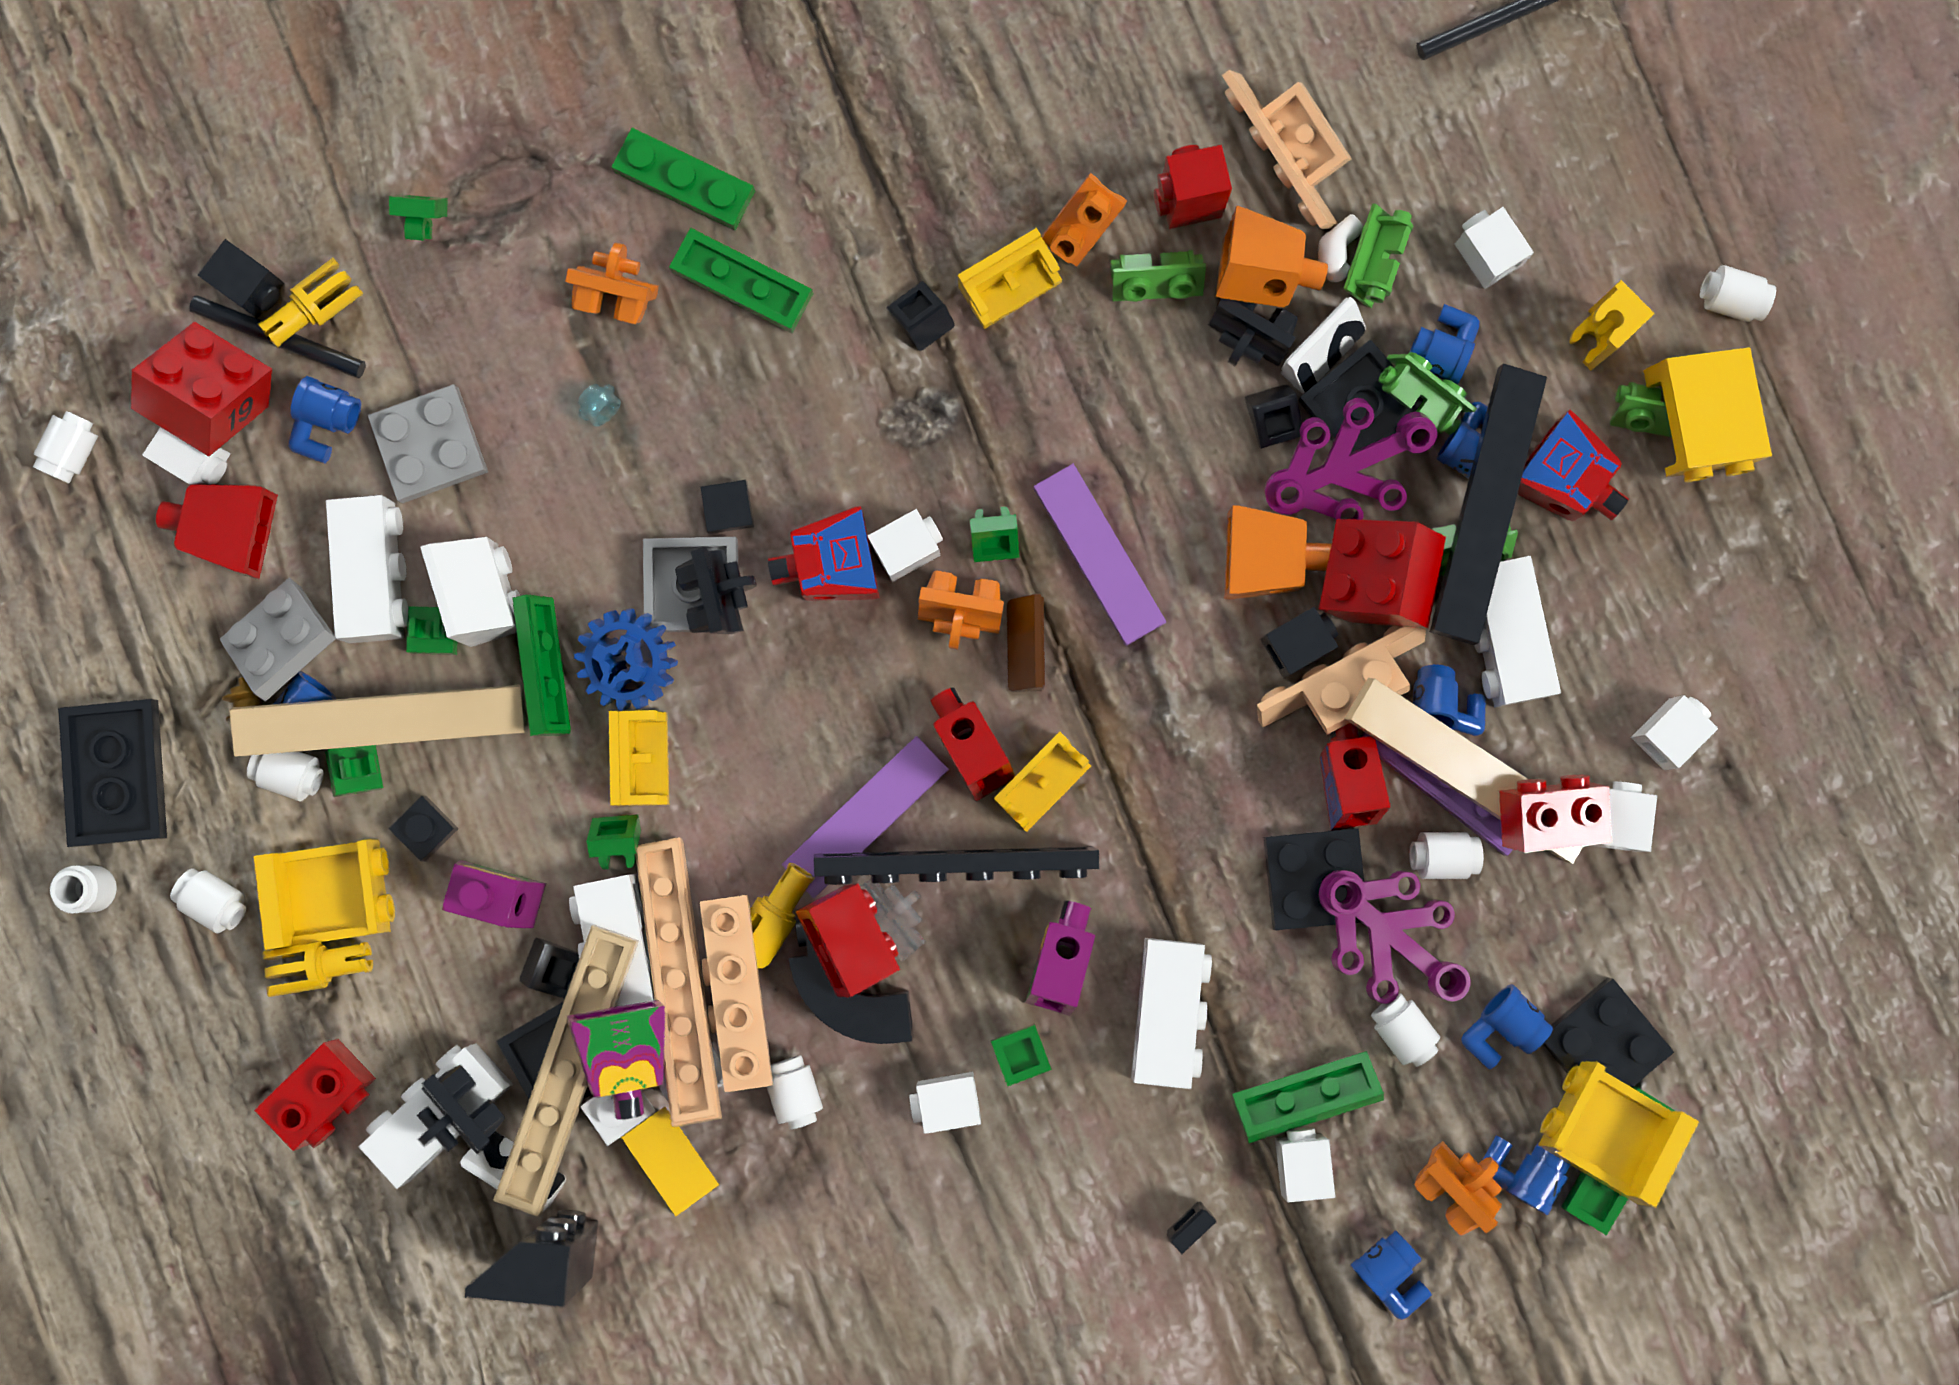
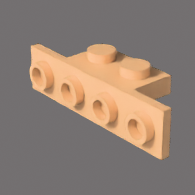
[1222,70,1352,230]
[1257,626,1426,735]
[700,895,773,1092]

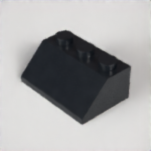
[464,1210,598,1308]

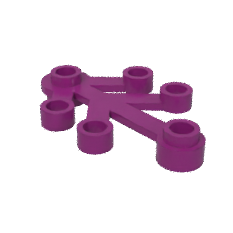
[1264,398,1437,520]
[1319,870,1471,1004]

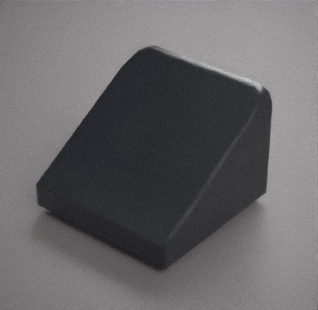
[886,281,955,351]
[1245,385,1302,449]
[520,938,579,999]

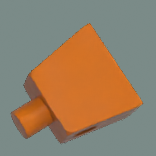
[1216,205,1328,307]
[1224,505,1331,600]

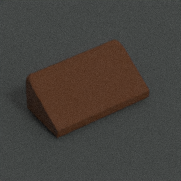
[1007,594,1045,692]

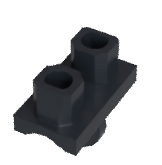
[1208,298,1298,367]
[675,548,757,635]
[417,1064,505,1155]

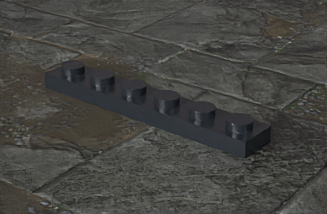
[814,846,1099,885]

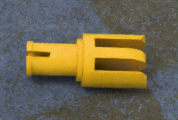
[258,257,364,348]
[750,862,815,969]
[263,941,373,997]

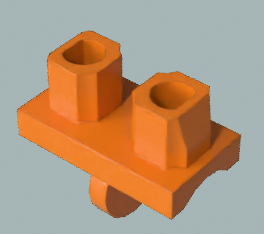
[1042,173,1127,267]
[565,242,659,324]
[917,570,1004,650]
[1414,1141,1502,1235]

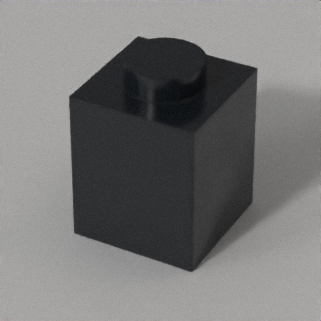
[198,239,284,319]
[1260,607,1338,679]

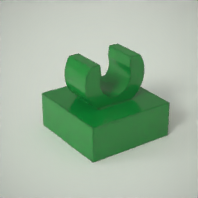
[389,194,448,241]
[970,506,1020,562]
[406,606,458,655]
[325,745,383,797]
[586,814,641,870]
[991,1023,1052,1087]

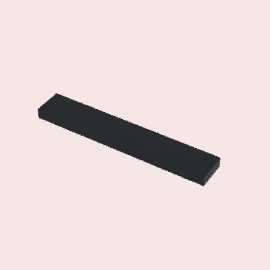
[1429,363,1547,645]

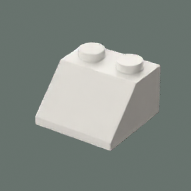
[420,537,520,647]

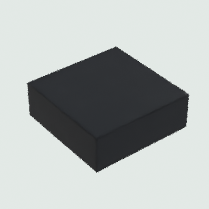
[700,480,754,534]
[1167,1201,1217,1254]

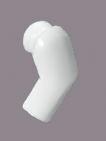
[1318,214,1363,282]

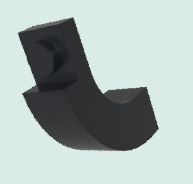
[789,919,914,1044]

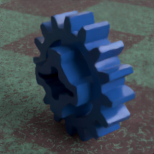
[574,608,678,711]

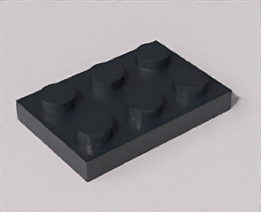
[58,699,167,847]

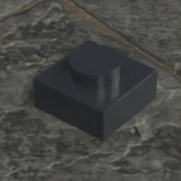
[388,796,459,862]

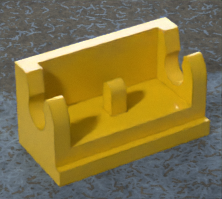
[958,228,1062,329]
[1569,280,1655,371]
[609,710,669,806]
[994,731,1091,832]
[621,1106,719,1217]

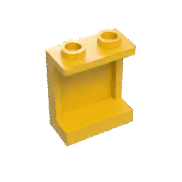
[1643,347,1772,482]
[253,839,395,950]
[1538,1062,1699,1208]

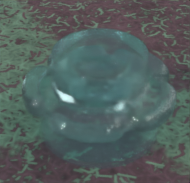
[578,384,621,427]

